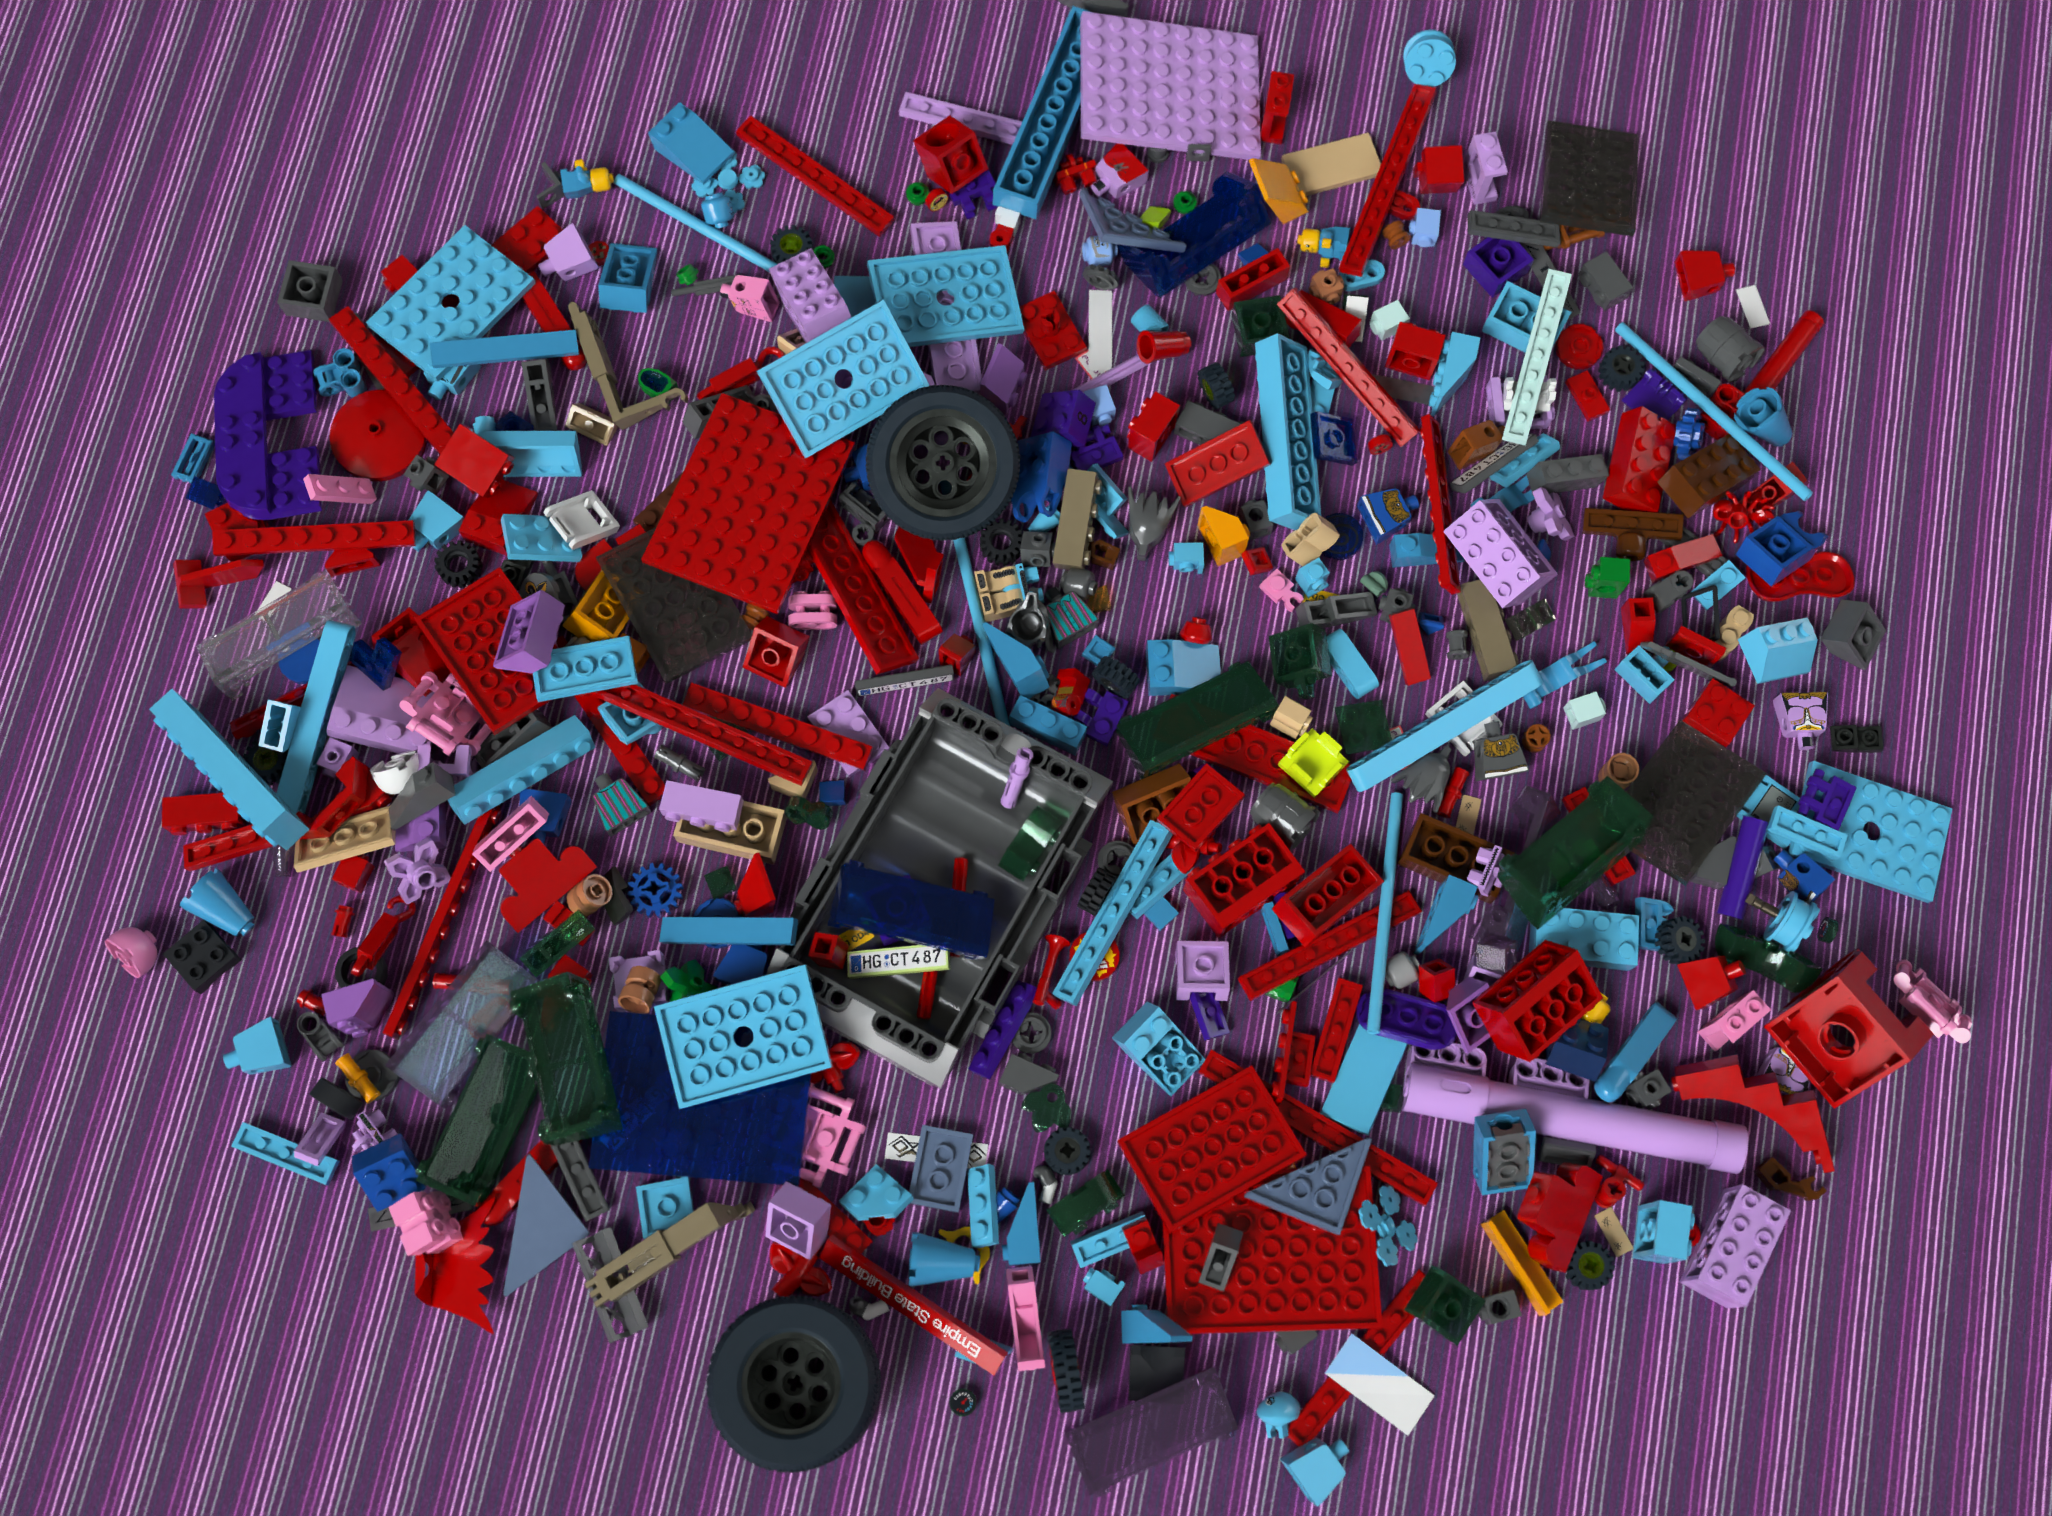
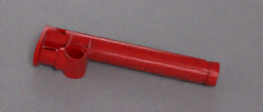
[1700,310,1824,440]

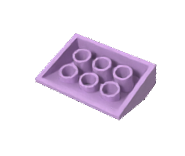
[326,665,435,754]

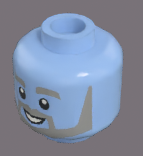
[1082,236,1117,266]

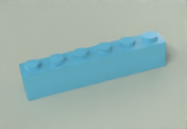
[448,715,596,825]

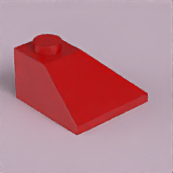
[734,852,776,918]

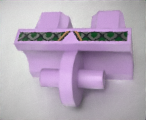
[352,1109,397,1152]

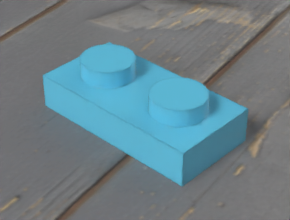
[1690,560,1745,611]

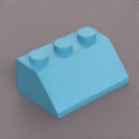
[1738,617,1818,684]

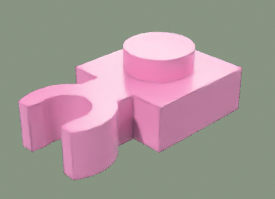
[1259,569,1303,612]

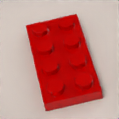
[1165,420,1271,507]

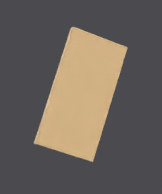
[1281,133,1381,196]
[294,805,396,873]

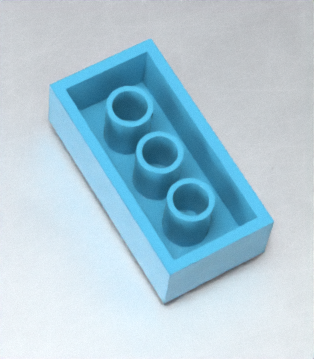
[1529,905,1639,971]

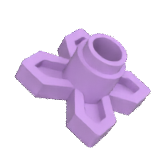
[1527,487,1574,541]
[384,837,451,904]

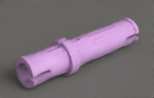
[1000,747,1033,809]

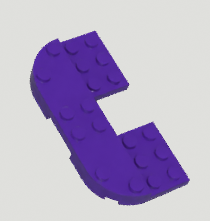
[214,350,322,520]

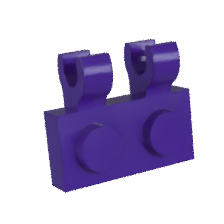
[947,169,997,220]
[1073,688,1129,746]

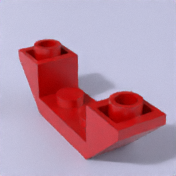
[296,756,368,840]

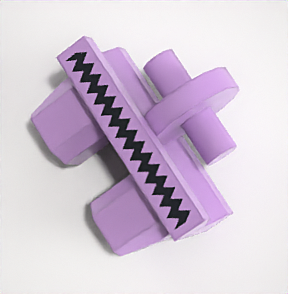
[1467,845,1514,897]

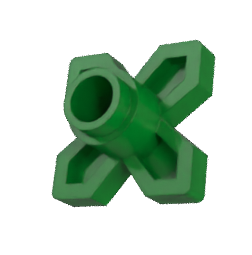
[660,959,718,1002]

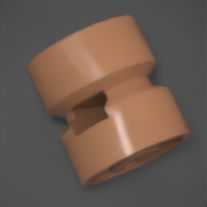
[1598,753,1639,793]
[566,874,613,917]
[618,966,662,1015]

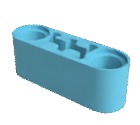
[1318,628,1379,699]

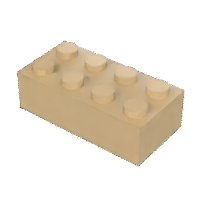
[673,801,787,865]

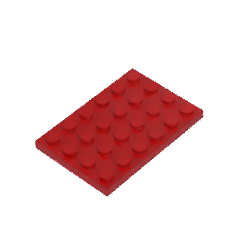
[414,567,557,736]
[1117,1065,1307,1234]

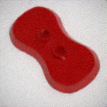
[1746,552,1855,602]

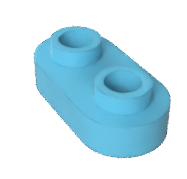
[1339,260,1385,291]

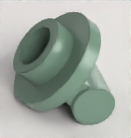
[1360,571,1388,597]

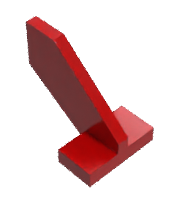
[894,526,944,604]
[173,559,264,608]

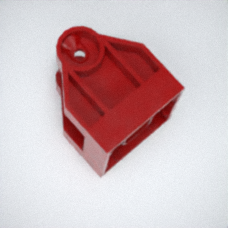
[1764,948,1934,1109]

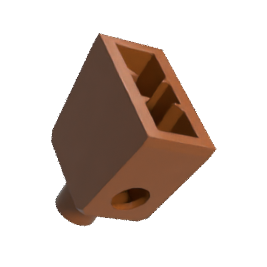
[1447,420,1505,471]

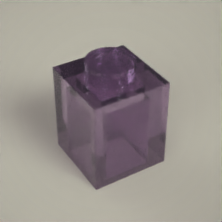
[1474,935,1517,973]

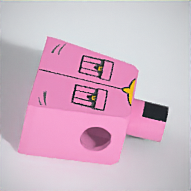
[720,275,780,322]

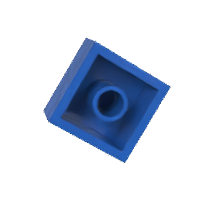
[352,1133,427,1212]

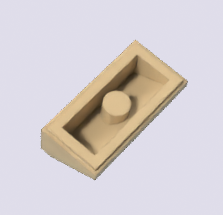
[565,403,618,446]

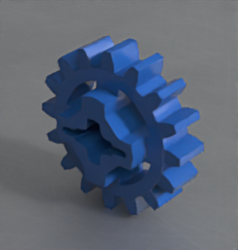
[1674,408,1705,460]
[627,863,684,918]

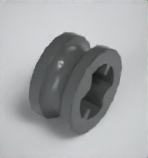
[852,523,874,548]

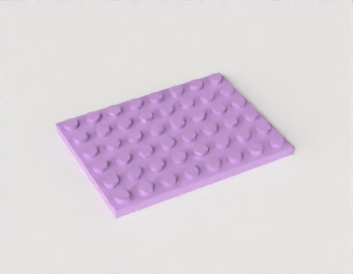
[1080,11,1261,160]

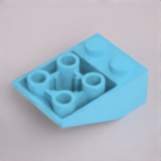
[1428,332,1480,416]
[1112,1002,1205,1096]

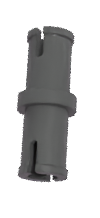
[654,744,705,782]

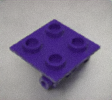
[1621,369,1688,421]

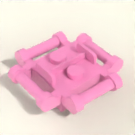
[399,672,492,756]
[1893,960,1972,1043]
[760,1081,866,1188]

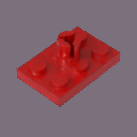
[1019,290,1087,371]
[1157,763,1245,852]

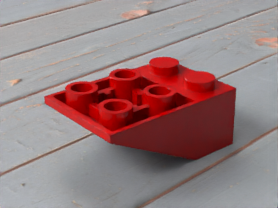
[371,607,451,697]

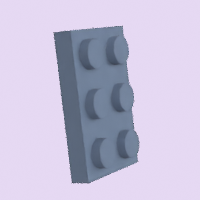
[909,1125,973,1213]

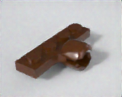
[1582,508,1684,561]

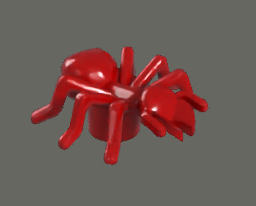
[1713,490,1775,543]

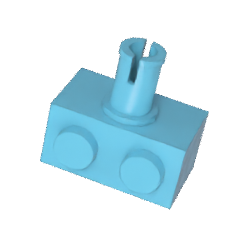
[1614,645,1675,704]

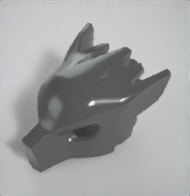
[1128,486,1181,561]
[1005,587,1054,653]
[1391,746,1452,812]

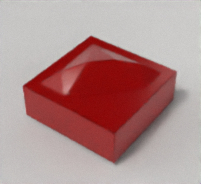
[1241,546,1274,576]

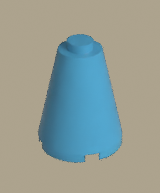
[1734,387,1793,447]
[180,868,255,937]
[908,1232,980,1286]

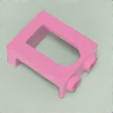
[1697,990,1771,1051]

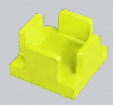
[1278,728,1349,798]

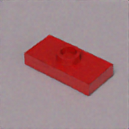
[1565,370,1610,422]

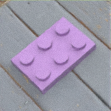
[807,690,889,778]

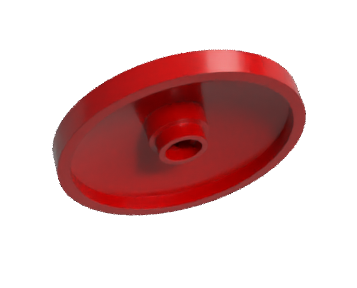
[330,390,427,482]

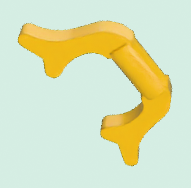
[939,1227,990,1284]

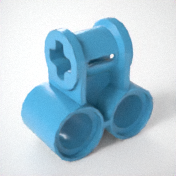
[313,348,367,398]

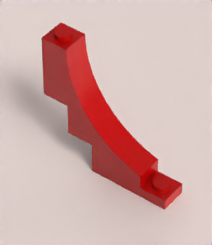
[1671,1055,1835,1173]

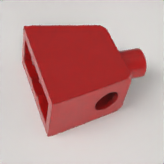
[1674,250,1735,301]
[1677,956,1746,1010]

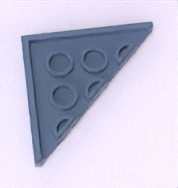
[1079,187,1186,253]
[1244,1138,1372,1235]
[503,1153,590,1297]

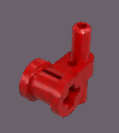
[1594,1154,1645,1208]

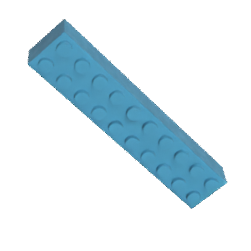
[993,6,1093,219]

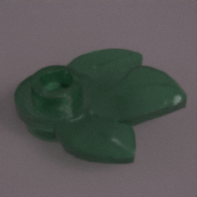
[1021,1083,1072,1133]

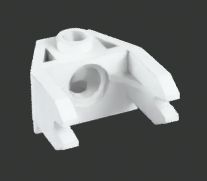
[1503,377,1557,414]

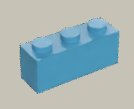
[1009,695,1087,756]

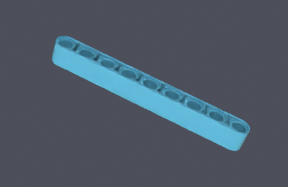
[276,620,356,814]
[1346,660,1544,792]

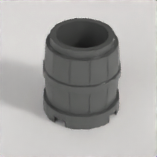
[1696,316,1765,383]
[1249,783,1321,851]

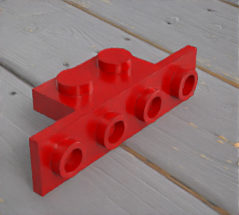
[1270,1001,1316,1106]

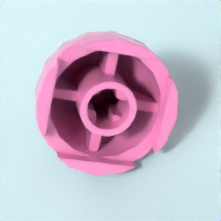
[105,927,157,978]

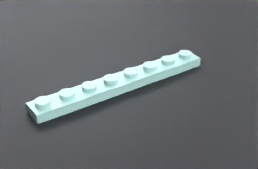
[1502,269,1572,446]

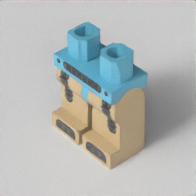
[974,563,1044,622]

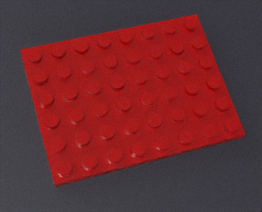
[641,393,855,614]
[1162,1166,1383,1334]

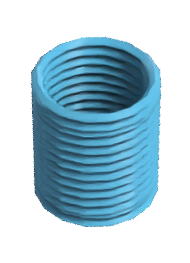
[1131,304,1169,332]

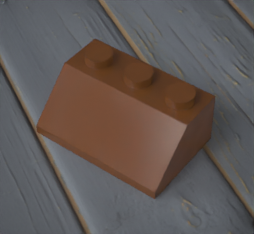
[1112,763,1191,846]

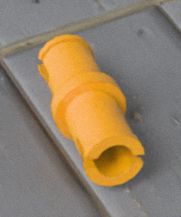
[335,1053,381,1104]

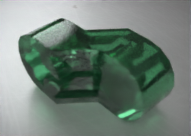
[785,796,833,830]

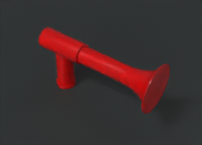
[1033,934,1070,1010]

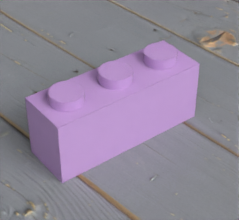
[659,780,744,832]

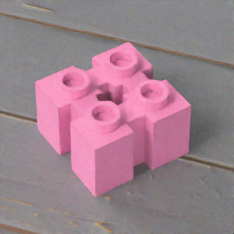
[389,1191,463,1256]

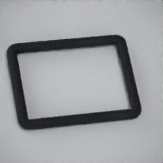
[1681,585,1720,642]

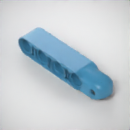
[1594,1001,1677,1102]

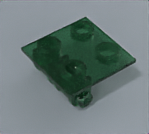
[1335,700,1392,755]

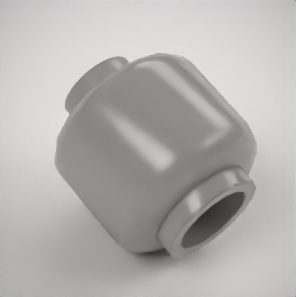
[1385,951,1420,989]

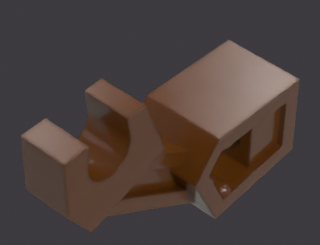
[1088,540,1120,570]
[1753,1157,1827,1201]

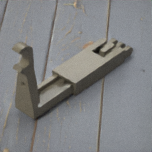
[568,302,688,430]
[584,1201,755,1308]

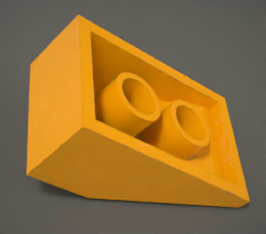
[1249,158,1309,225]
[562,565,646,642]

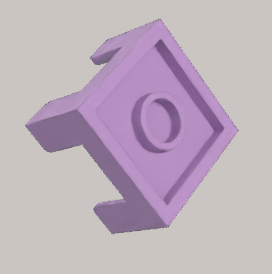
[417,745,480,785]
[1175,941,1230,1001]
[609,950,670,1013]

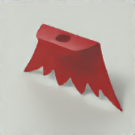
[415,1197,496,1334]

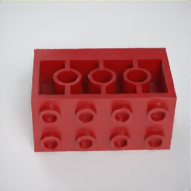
[1183,823,1306,939]
[1472,940,1603,1062]

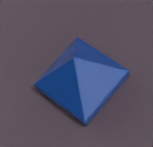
[1418,612,1444,635]

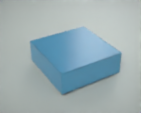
[1082,635,1116,666]
[1144,897,1179,931]

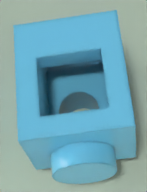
[1168,542,1204,574]
[1295,557,1330,598]
[1082,1267,1125,1307]

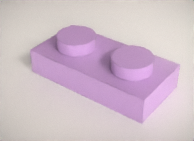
[294,1112,345,1166]

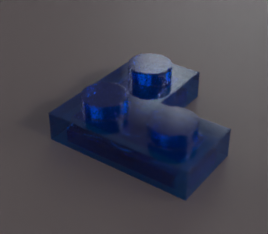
[349,637,402,691]

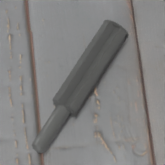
[671,274,740,297]

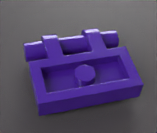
[1070,424,1124,471]
[1797,769,1857,831]

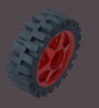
[1047,1328,1085,1413]

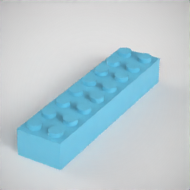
[1255,333,1321,530]
[149,689,309,851]

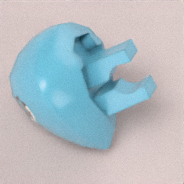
[1256,1392,1301,1438]

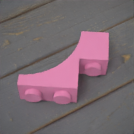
[1006,1266,1045,1371]

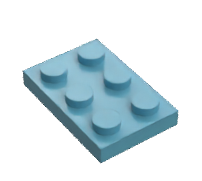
[501,514,582,562]

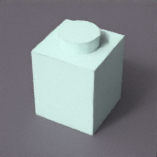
[1370,300,1410,341]
[1563,692,1606,730]

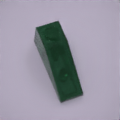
[519,909,596,977]

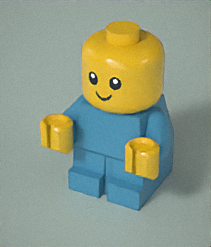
[560,159,614,199]
[1297,227,1350,268]

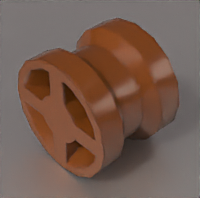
[1382,220,1411,250]
[738,603,769,631]
[1522,724,1551,753]

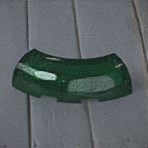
[1715,923,1823,993]

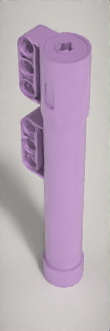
[1401,1043,1748,1174]

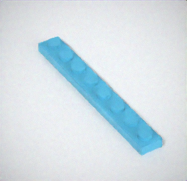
[1052,820,1173,1006]

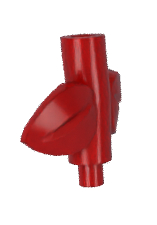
[1166,830,1222,874]
[793,1032,860,1093]
[769,1242,832,1297]

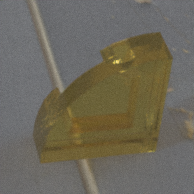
[1087,585,1111,613]

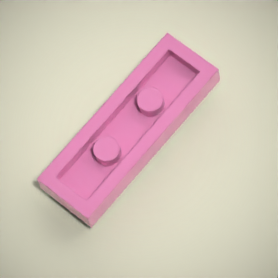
[303,474,377,504]

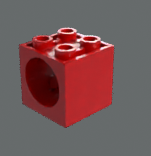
[913,115,988,194]

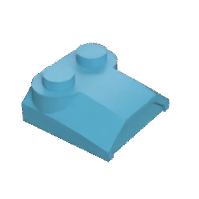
[598,681,663,745]

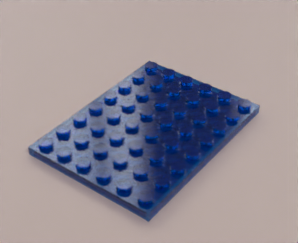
[589,1011,812,1187]

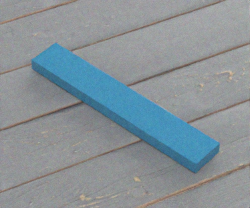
[430,330,579,368]
[659,917,798,945]

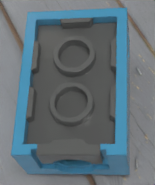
[1473,1109,1536,1195]

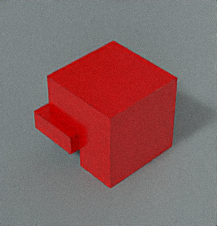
[1413,145,1464,194]

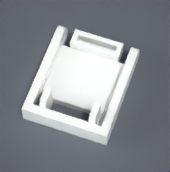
[544,490,620,550]
[1425,681,1503,757]

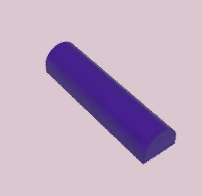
[1717,816,1769,920]

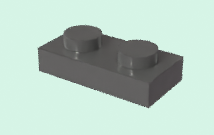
[1673,356,1721,398]

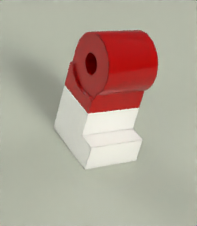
[989,206,1020,253]

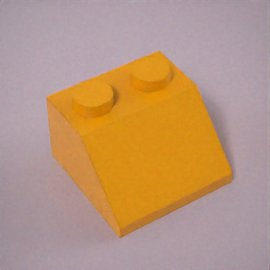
[1197,506,1250,566]

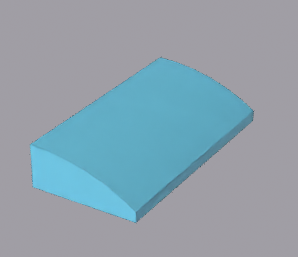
[478,431,582,477]

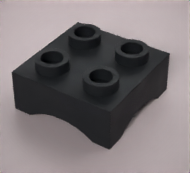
[163,920,241,994]
[1128,1345,1185,1403]

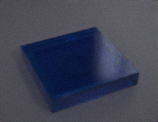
[1310,411,1357,466]

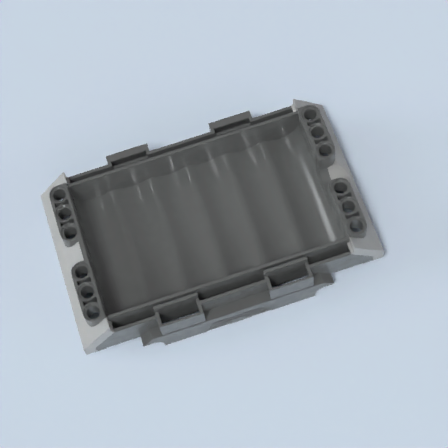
[766,688,1113,1089]

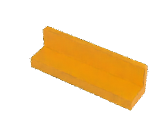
[1480,1210,1563,1316]

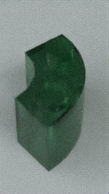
[998,806,1062,882]
[1046,1169,1125,1237]

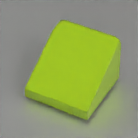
[1140,206,1171,229]

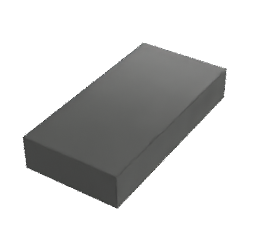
[1538,1137,1596,1168]

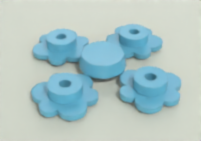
[691,150,765,214]
[1359,1186,1418,1266]

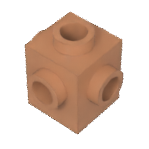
[1309,268,1344,305]

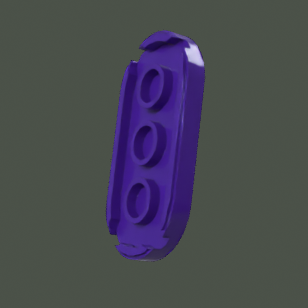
[1356,988,1458,1050]

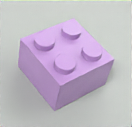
[765,1182,831,1260]

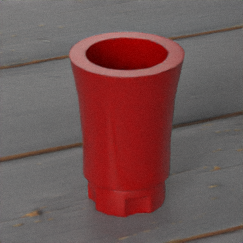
[1137,330,1191,364]

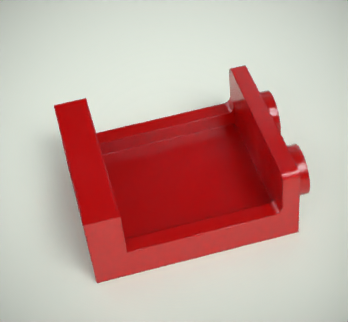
[1260,71,1294,145]
[434,424,515,498]

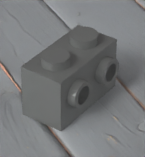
[1578,251,1633,311]

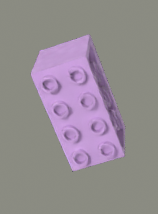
[769,248,851,343]
[1443,499,1558,608]
[1679,1184,1791,1308]

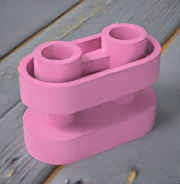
[788,591,837,630]

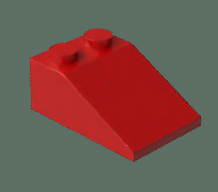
[459,480,538,556]

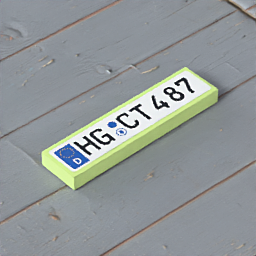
[847,942,950,979]

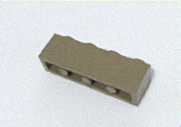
[1053,469,1102,570]
[1457,580,1519,682]

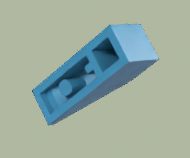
[1389,533,1465,568]
[1002,1182,1041,1266]
[1121,1305,1193,1344]

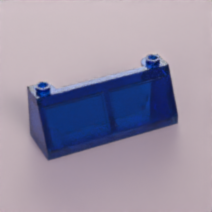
[1117,171,1271,298]
[828,860,995,961]

